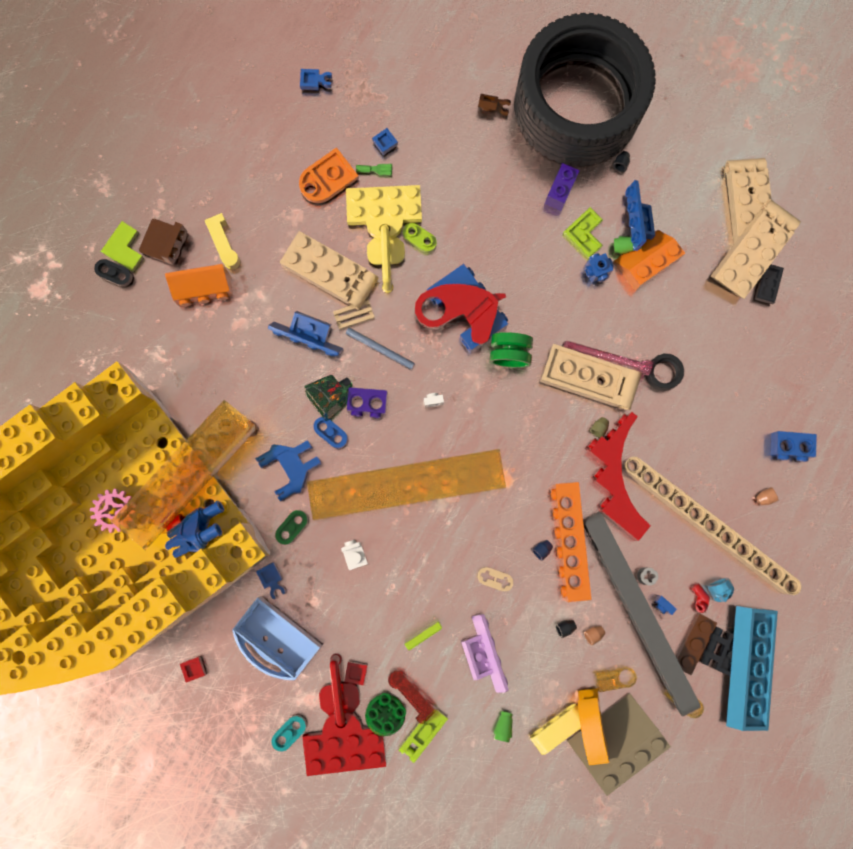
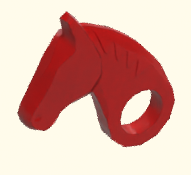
[415,284,506,344]

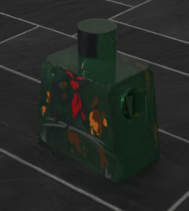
[304,375,353,421]

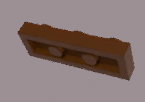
[676,613,717,675]

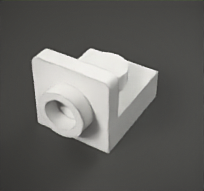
[341,540,368,570]

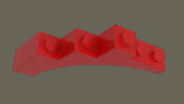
[587,412,651,541]

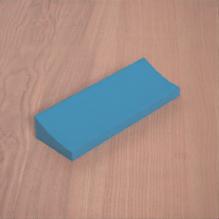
[726,606,778,731]

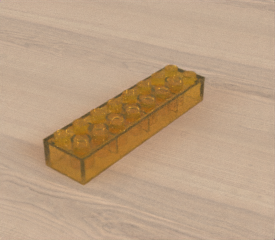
[111,400,255,551]

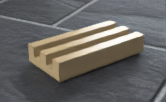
[333,300,375,330]

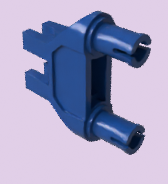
[255,440,322,502]
[165,500,224,558]

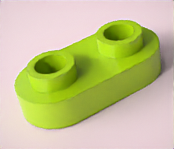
[403,223,437,253]

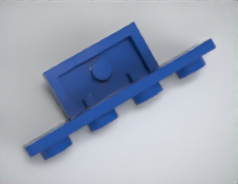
[625,180,655,251]
[268,311,343,356]

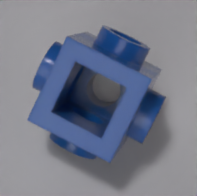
[585,253,614,283]

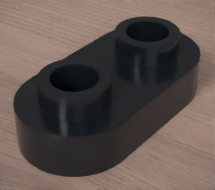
[94,259,132,287]

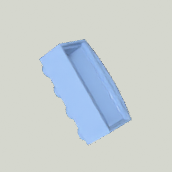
[232,596,322,680]

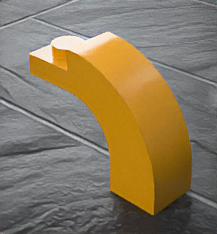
[578,688,609,765]

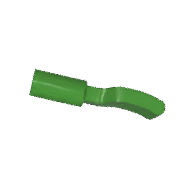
[356,164,393,176]

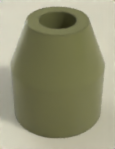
[590,417,609,438]

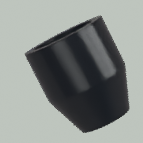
[613,151,630,172]
[555,620,577,638]

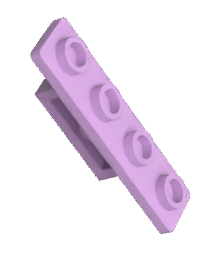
[461,614,509,693]

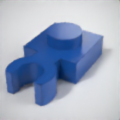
[300,69,332,90]
[256,562,286,599]

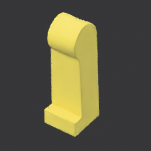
[204,213,240,270]

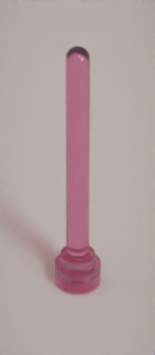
[563,341,654,376]

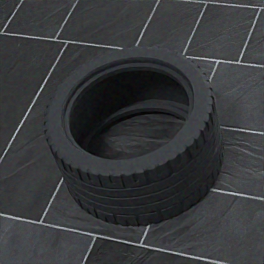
[514,13,656,166]

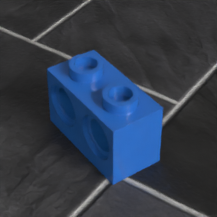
[770,431,817,462]

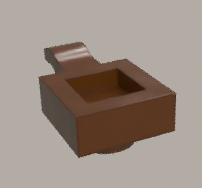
[478,93,511,115]

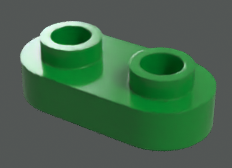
[275,510,308,545]

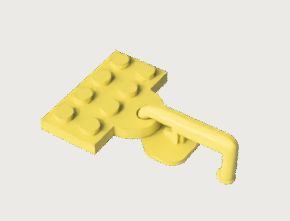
[346,185,422,293]

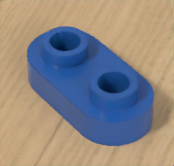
[313,417,348,449]

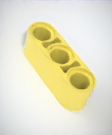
[530,703,581,755]

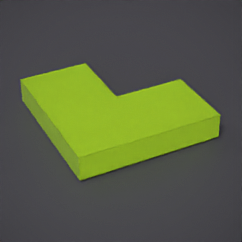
[563,207,603,260]
[101,221,144,272]

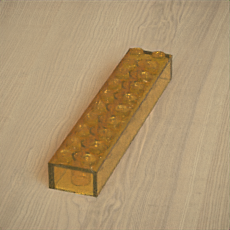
[307,449,506,521]

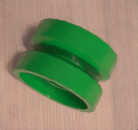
[489,332,533,368]

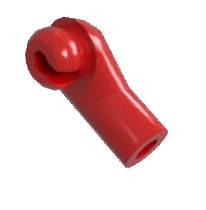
[691,583,710,613]

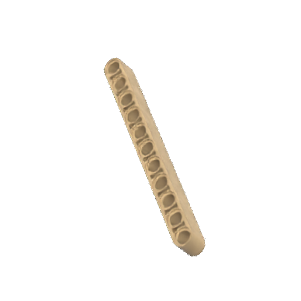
[622,457,801,595]

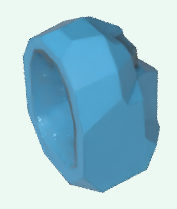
[708,578,734,602]

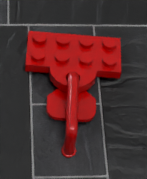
[302,653,386,776]

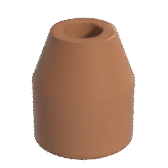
[756,487,779,505]
[583,625,606,646]

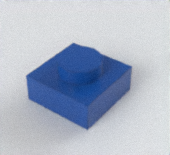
[372,128,398,155]
[652,595,677,615]

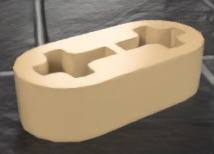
[477,567,513,591]

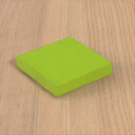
[404,619,442,651]

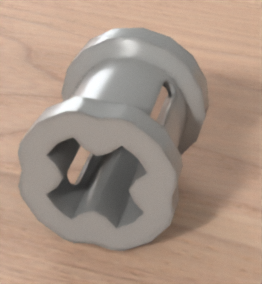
[637,567,658,585]

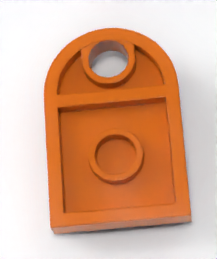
[299,147,359,203]

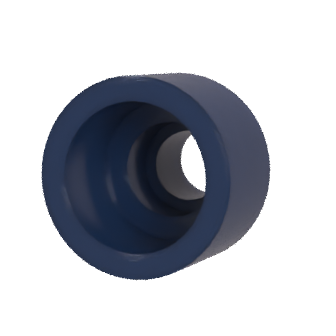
[532,540,553,561]

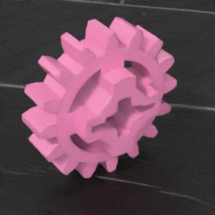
[90,489,137,533]

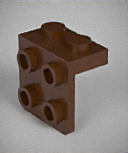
[139,219,188,265]

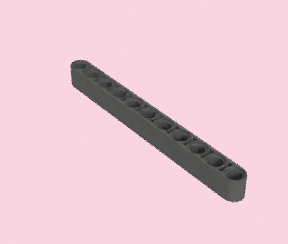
[583,512,701,717]

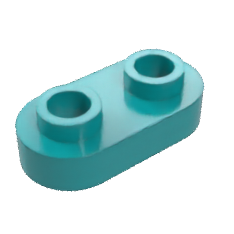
[271,715,307,752]

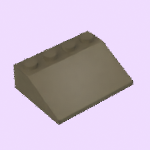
[567,693,671,796]

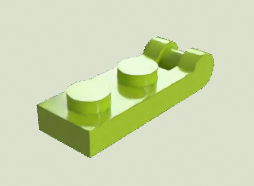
[398,705,448,763]

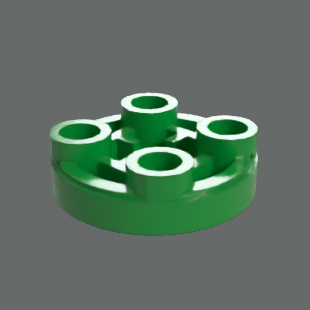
[365,693,406,736]

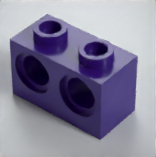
[545,163,580,211]
[347,387,388,418]

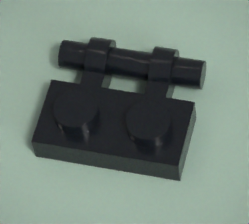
[701,627,734,676]

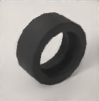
[645,353,684,391]

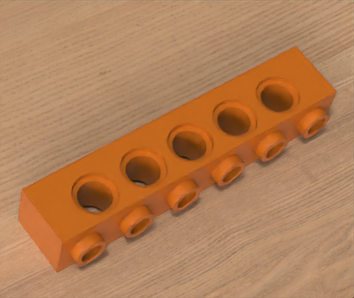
[551,482,592,602]

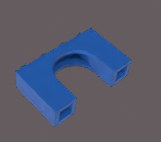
[427,264,508,354]

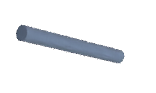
[346,327,415,370]

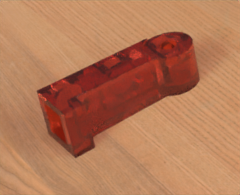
[388,671,438,724]

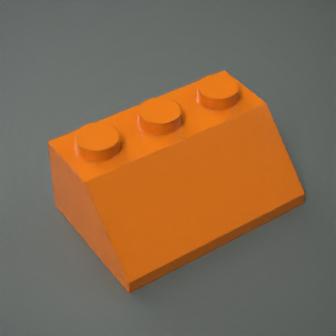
[613,230,685,291]
[165,264,233,307]

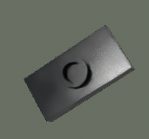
[755,264,784,305]

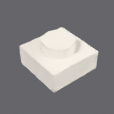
[424,393,444,408]

